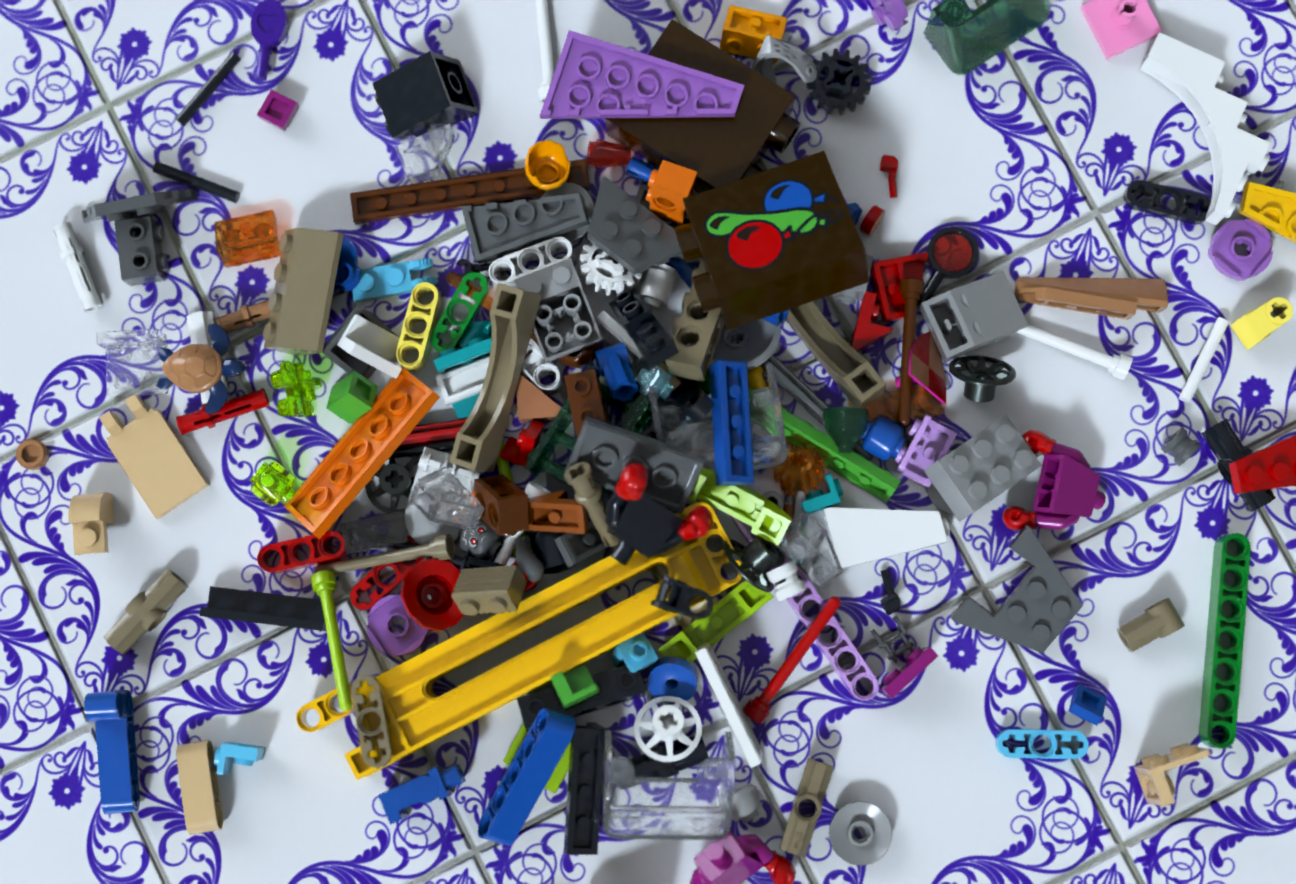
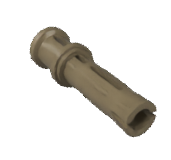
[564,462,620,547]

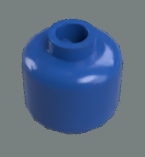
[859,415,907,461]

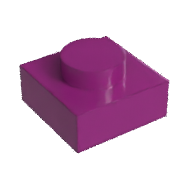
[257,89,299,131]

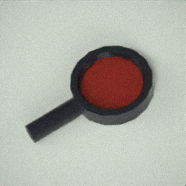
[918,227,979,304]

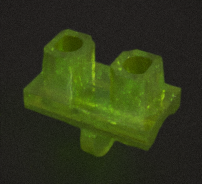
[270,361,322,418]

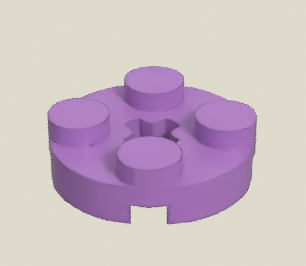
[867,0,908,31]
[1208,219,1273,281]
[367,595,430,656]

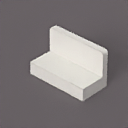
[337,314,402,379]

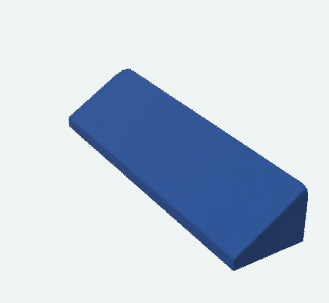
[710,360,754,486]

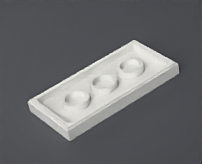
[695,642,763,768]

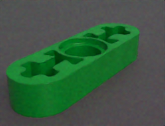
[431,272,490,352]

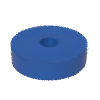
[647,656,698,704]

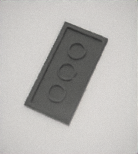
[564,416,705,513]

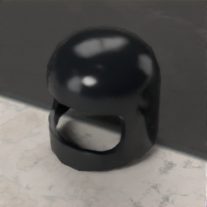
[532,531,578,574]

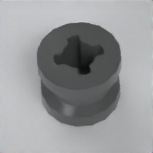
[1161,427,1201,466]

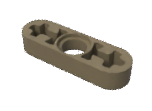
[351,675,393,768]

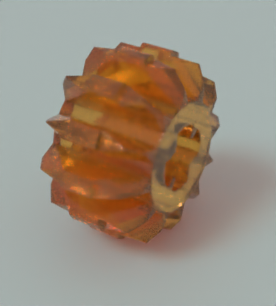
[773,443,825,496]

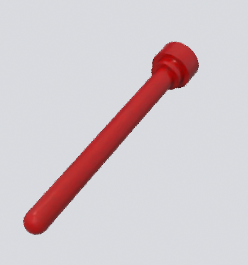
[743,596,841,724]

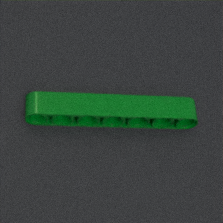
[1199,533,1251,749]

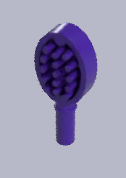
[251,0,288,80]

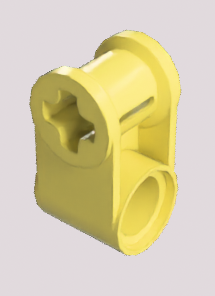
[1229,297,1293,350]

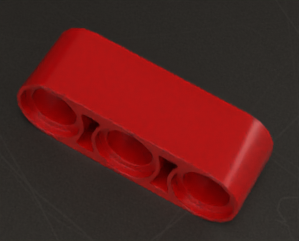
[257,531,350,573]

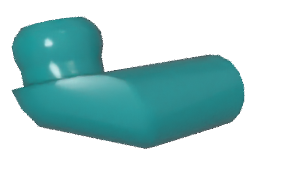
[458,320,492,349]

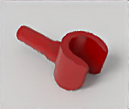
[880,155,898,198]

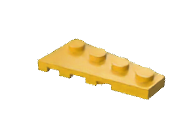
[1238,182,1296,244]

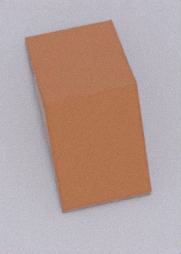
[516,373,567,424]

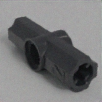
[1201,419,1276,512]
[613,735,710,790]

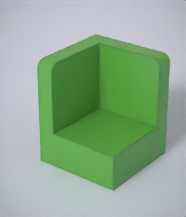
[326,370,378,423]
[551,665,599,710]

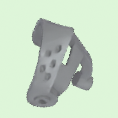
[752,35,817,84]

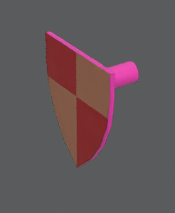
[895,332,946,404]

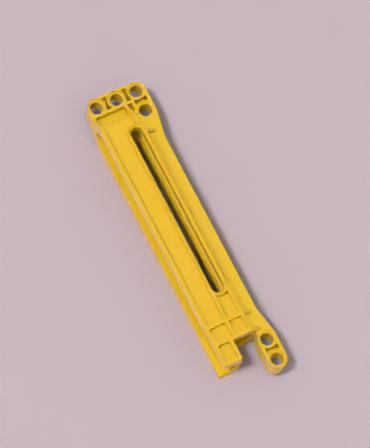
[296,502,742,780]

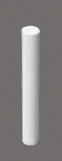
[1179,317,1229,403]

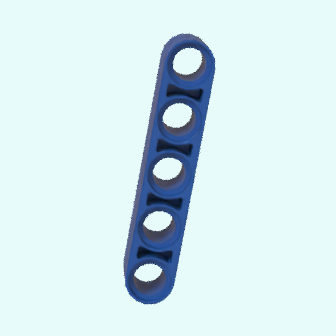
[478,708,576,846]

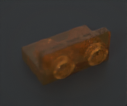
[214,210,281,268]

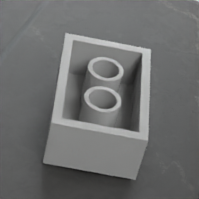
[924,415,1042,522]

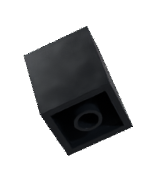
[372,51,480,141]

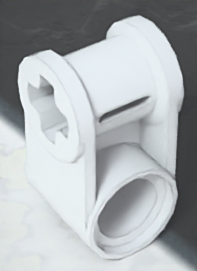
[521,338,563,395]

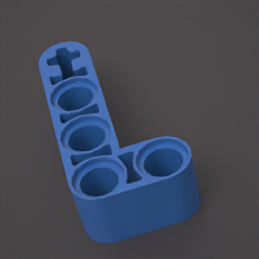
[84,690,140,815]

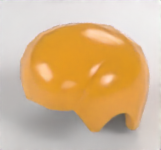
[525,140,571,190]

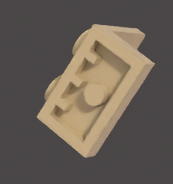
[1134,743,1211,807]

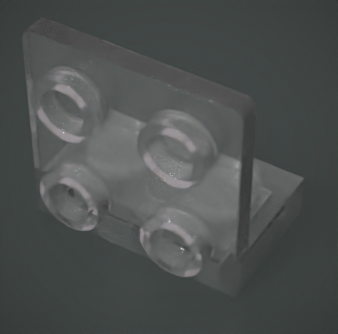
[96,329,168,398]

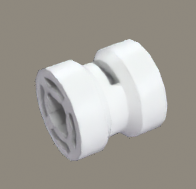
[766,561,807,602]

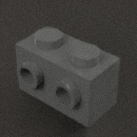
[114,216,168,286]

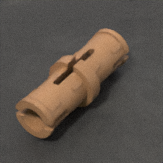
[216,299,271,334]

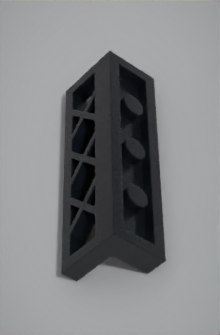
[199,586,326,631]
[564,722,605,855]

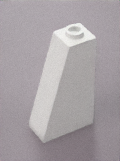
[821,507,950,570]

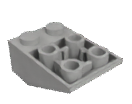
[514,258,603,363]
[920,271,1029,363]

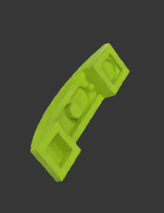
[689,467,792,546]
[658,580,774,663]

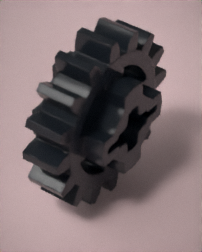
[806,49,872,115]

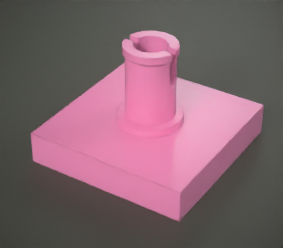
[1080,0,1163,60]

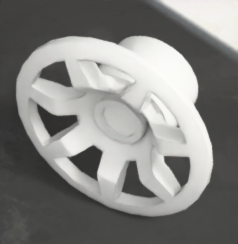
[634,696,702,762]

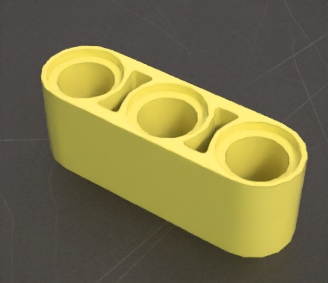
[396,282,442,372]

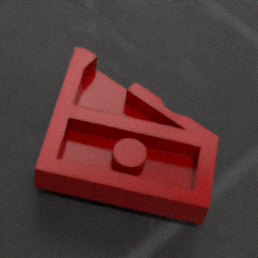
[871,252,928,323]

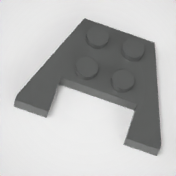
[950,524,1083,653]

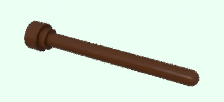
[898,279,924,426]

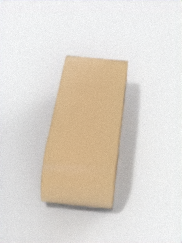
[176,740,223,835]

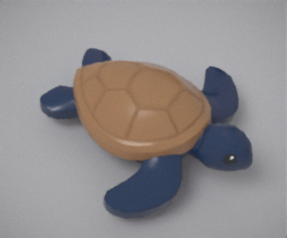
[157,324,246,414]

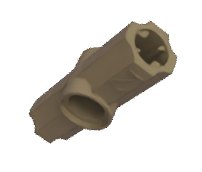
[104,569,189,655]
[779,758,834,857]

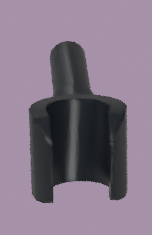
[456,259,492,278]
[880,569,901,615]

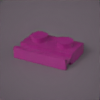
[879,647,938,699]

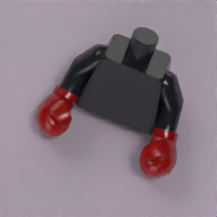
[606,463,713,566]

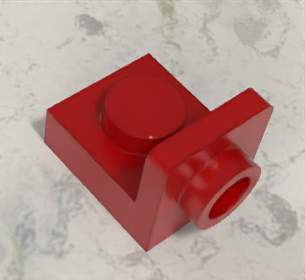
[500,419,545,468]

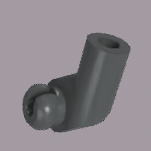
[516,537,545,582]

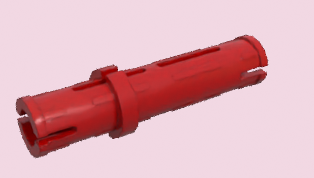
[176,388,270,435]

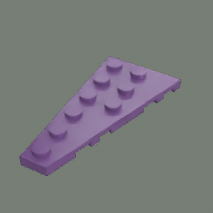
[540,30,745,119]

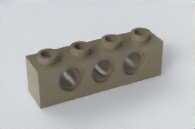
[664,259,725,382]

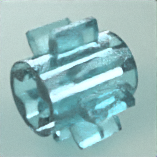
[635,366,673,404]

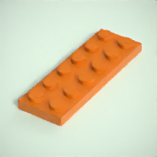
[284,367,440,539]

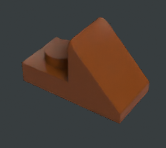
[528,490,589,534]

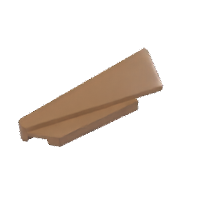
[1014,277,1169,320]

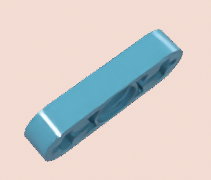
[995,729,1089,759]

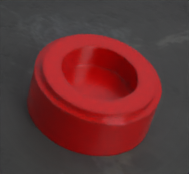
[859,205,885,237]

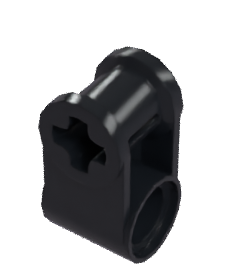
[650,575,713,620]

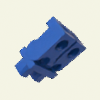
[378,764,466,825]

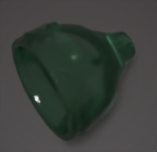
[822,407,870,453]

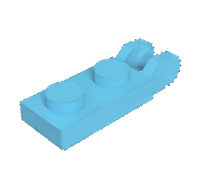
[352,258,437,303]

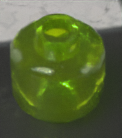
[249,462,296,507]

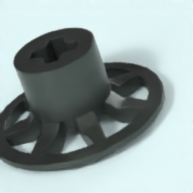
[949,355,1016,402]
[365,455,420,515]
[723,536,780,592]

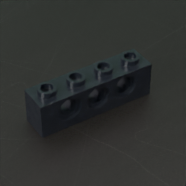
[517,665,646,732]

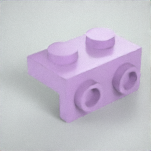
[894,414,958,488]

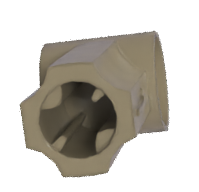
[1117,598,1185,652]

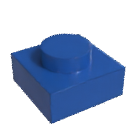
[1068,684,1107,726]

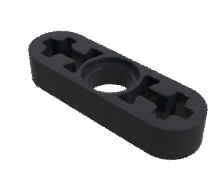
[1123,180,1211,225]
[673,379,714,422]

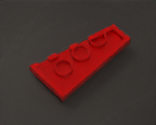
[1229,435,1296,494]

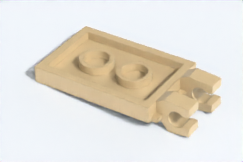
[99,394,209,519]

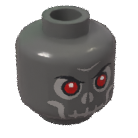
[458,517,503,560]

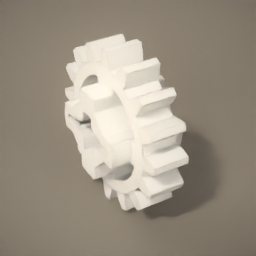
[578,241,643,296]

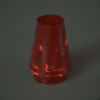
[587,139,631,169]

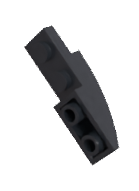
[609,288,679,368]

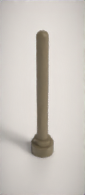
[315,534,455,574]

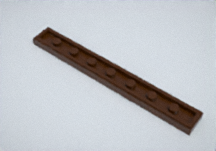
[350,159,591,225]

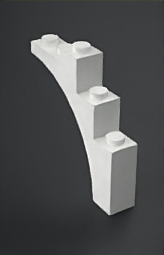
[1139,32,1270,225]

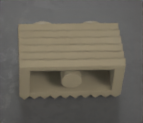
[451,565,527,616]

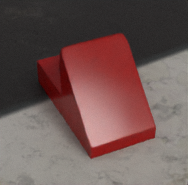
[850,291,893,353]

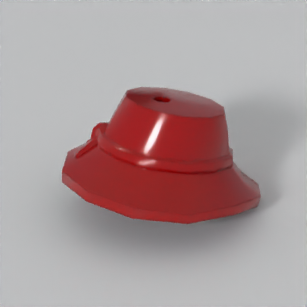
[401,559,464,631]

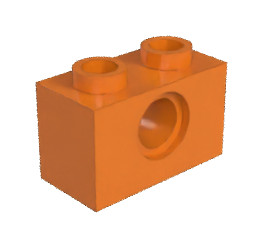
[646,160,697,225]

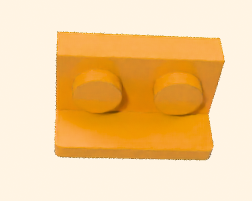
[720,5,787,63]

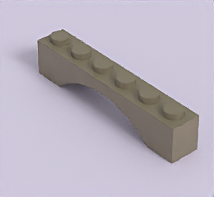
[450,283,542,472]
[786,301,886,411]

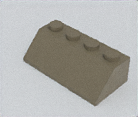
[263,228,344,356]

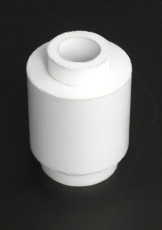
[639,264,676,310]

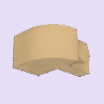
[69,492,114,556]

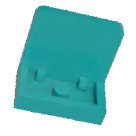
[433,337,492,419]

